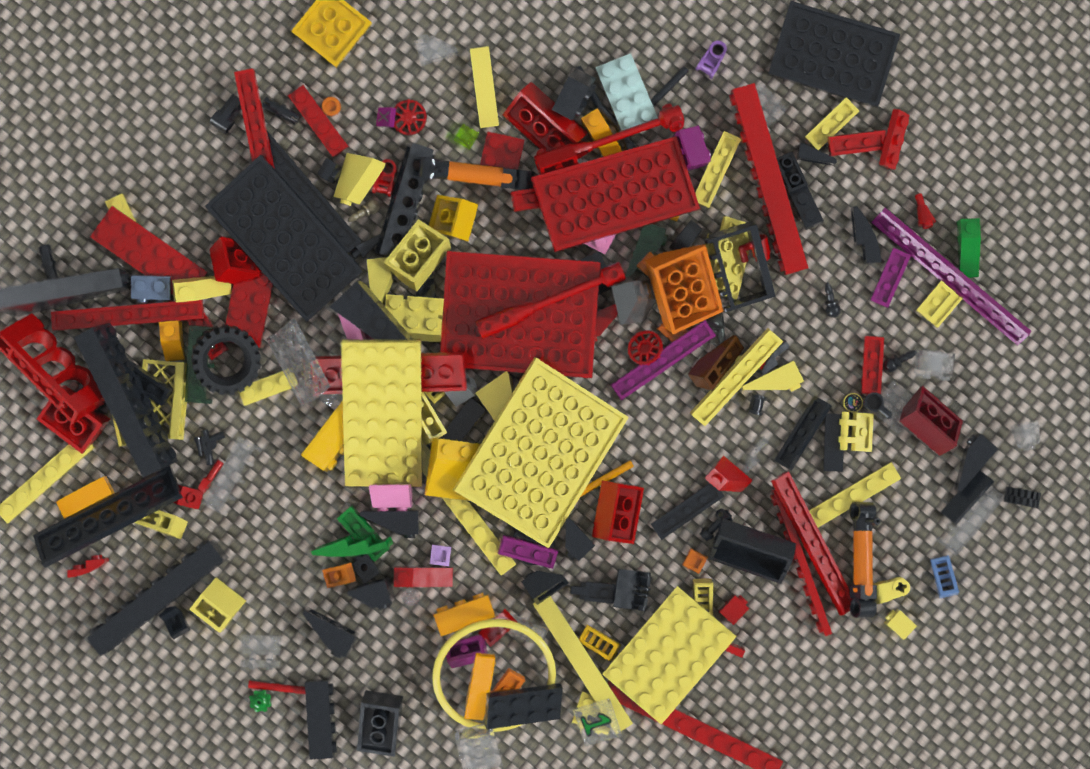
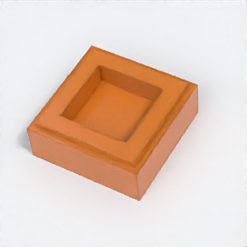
[682,548,708,574]

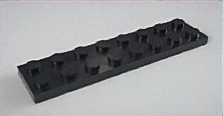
[33,465,183,568]

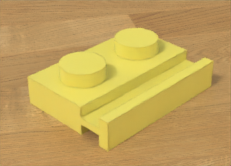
[916,281,963,328]

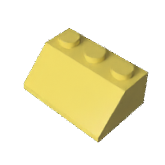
[384,219,451,292]

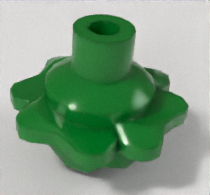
[249,690,272,712]

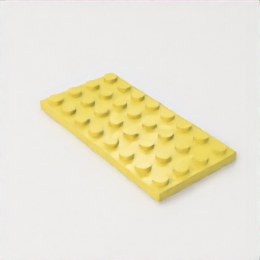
[341,340,422,487]

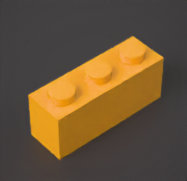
[433,592,496,636]

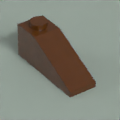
[688,335,744,391]

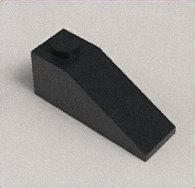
[954,434,998,492]
[360,510,420,538]

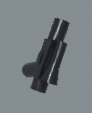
[194,429,226,466]

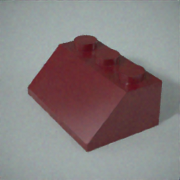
[899,386,963,456]

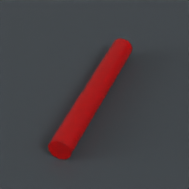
[248,680,305,694]

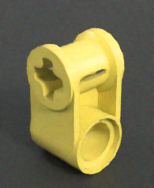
[873,577,910,604]

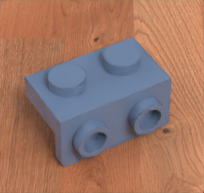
[131,275,173,303]

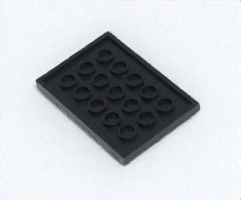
[768,1,900,108]

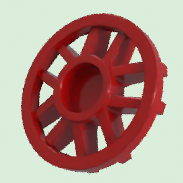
[394,99,427,135]
[628,330,663,366]

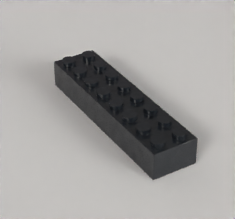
[74,323,178,477]
[86,540,229,656]

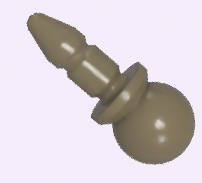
[348,199,380,222]

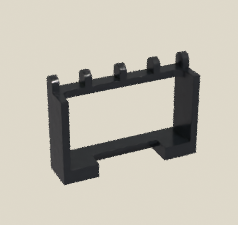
[704,221,776,312]

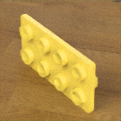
[705,216,749,299]

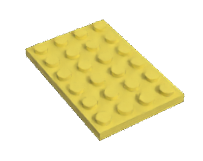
[602,586,737,724]

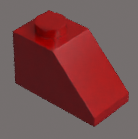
[705,455,753,492]

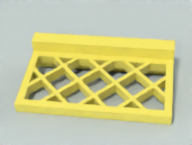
[142,359,191,440]

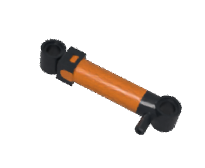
[418,157,535,190]
[849,502,880,618]

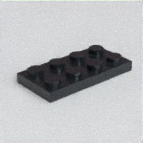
[484,683,563,729]

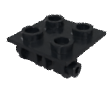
[613,569,652,611]

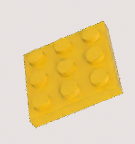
[291,0,372,68]

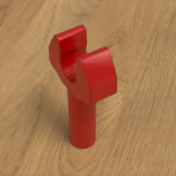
[198,460,224,494]

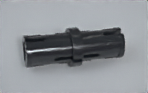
[262,97,301,125]
[38,244,59,280]

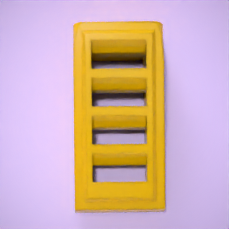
[579,625,622,661]

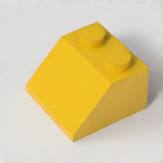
[429,195,478,241]

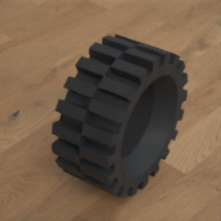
[191,325,261,395]

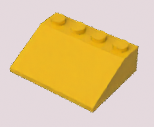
[425,438,481,501]

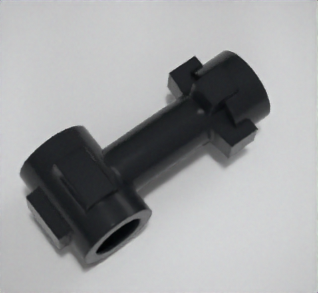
[699,509,733,541]

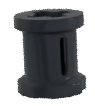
[746,393,767,416]

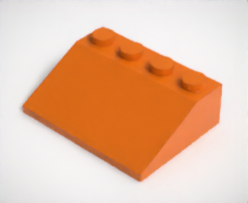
[645,244,724,334]

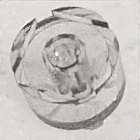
[914,349,955,381]

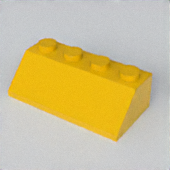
[301,400,344,472]

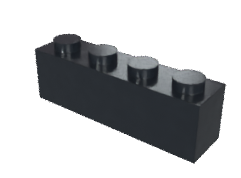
[305,679,338,760]

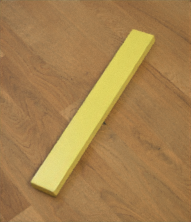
[533,596,633,734]

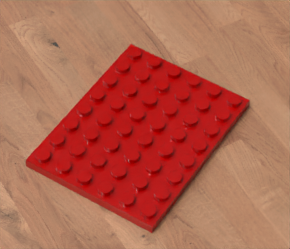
[440,251,601,378]

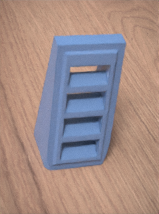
[930,555,959,599]

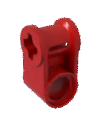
[372,159,398,198]

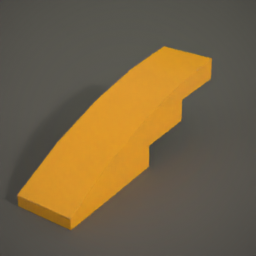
[464,653,495,720]

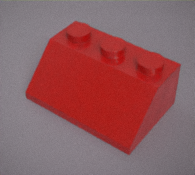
[37,385,111,454]
[592,480,644,544]

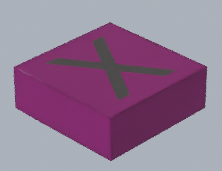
[376,107,396,127]

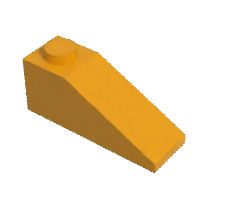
[581,108,622,157]

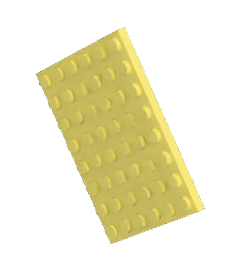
[453,357,629,548]

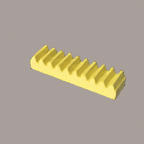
[695,131,741,209]

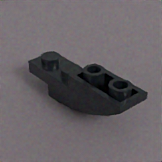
[777,152,824,230]

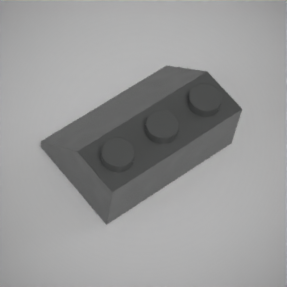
[612,280,656,325]

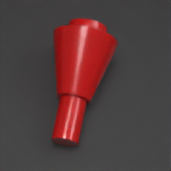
[915,193,936,229]

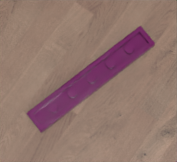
[610,320,716,400]

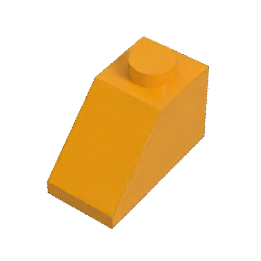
[159,321,185,361]

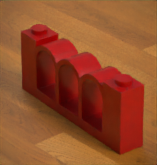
[0,313,106,424]

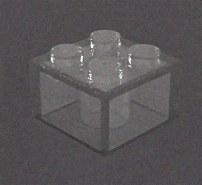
[455,724,502,769]

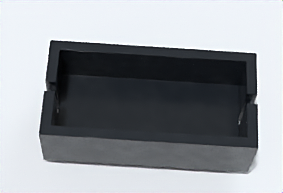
[708,518,797,584]

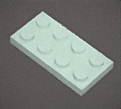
[595,53,658,131]

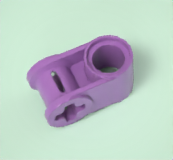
[695,41,727,79]

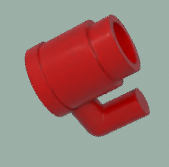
[738,234,771,263]

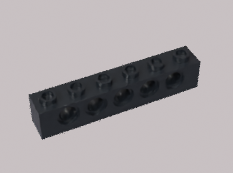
[375,143,434,257]

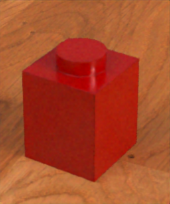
[718,594,749,625]

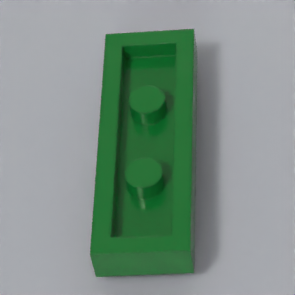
[337,505,390,562]

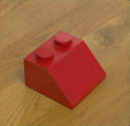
[209,237,260,284]

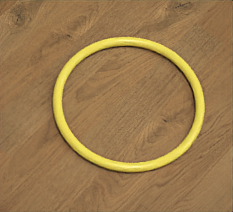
[432,619,556,732]

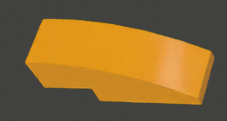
[56,476,115,519]

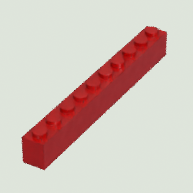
[729,83,808,275]

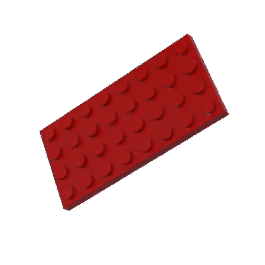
[531,136,700,252]

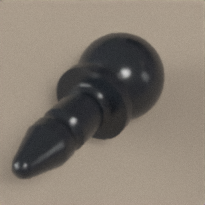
[825,282,841,318]
[883,350,917,373]

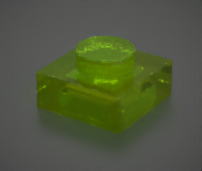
[453,124,480,150]

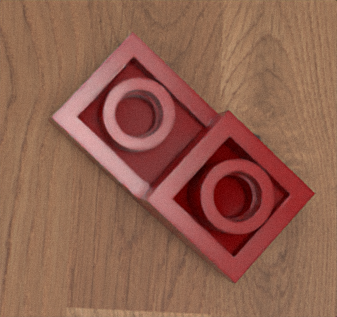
[67,555,109,578]

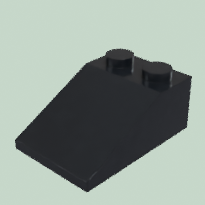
[302,607,359,659]
[357,690,403,757]

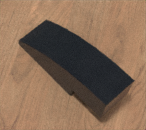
[851,206,882,265]

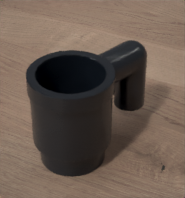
[863,392,892,419]

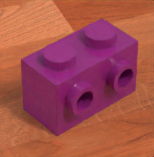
[672,125,711,171]
[446,635,488,668]

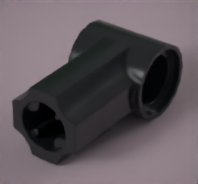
[209,94,242,134]

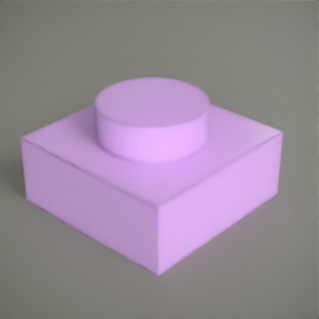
[430,545,451,566]

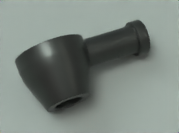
[707,312,726,345]

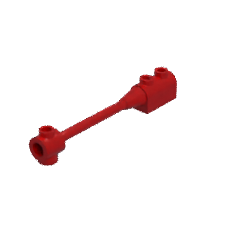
[534,104,685,175]
[475,262,626,339]

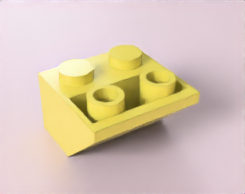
[189,577,247,633]

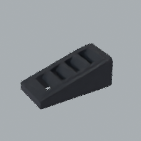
[796,143,837,166]

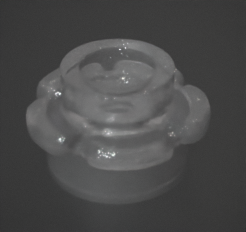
[401,588,420,606]

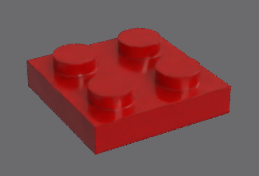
[480,131,525,169]

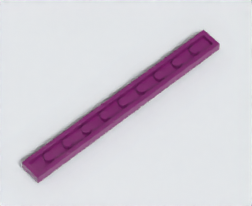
[871,207,1031,346]

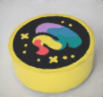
[843,393,863,412]

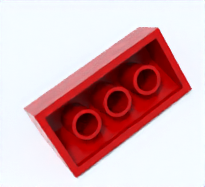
[503,82,588,151]

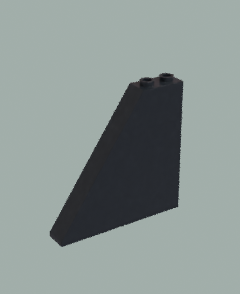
[0,268,131,317]

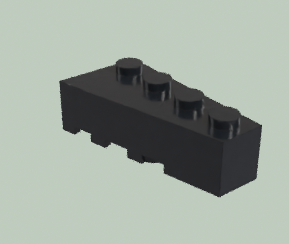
[329,281,413,340]

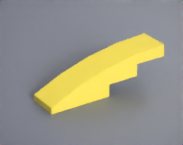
[470,46,499,128]

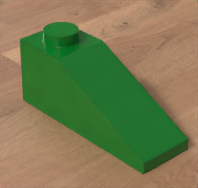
[956,218,981,278]

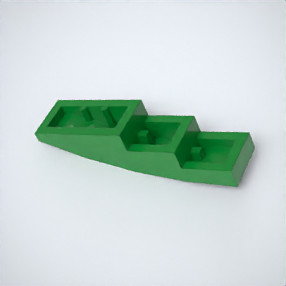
[311,535,393,557]

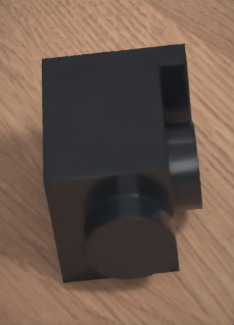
[352,554,381,584]

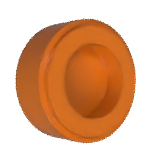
[321,97,341,117]

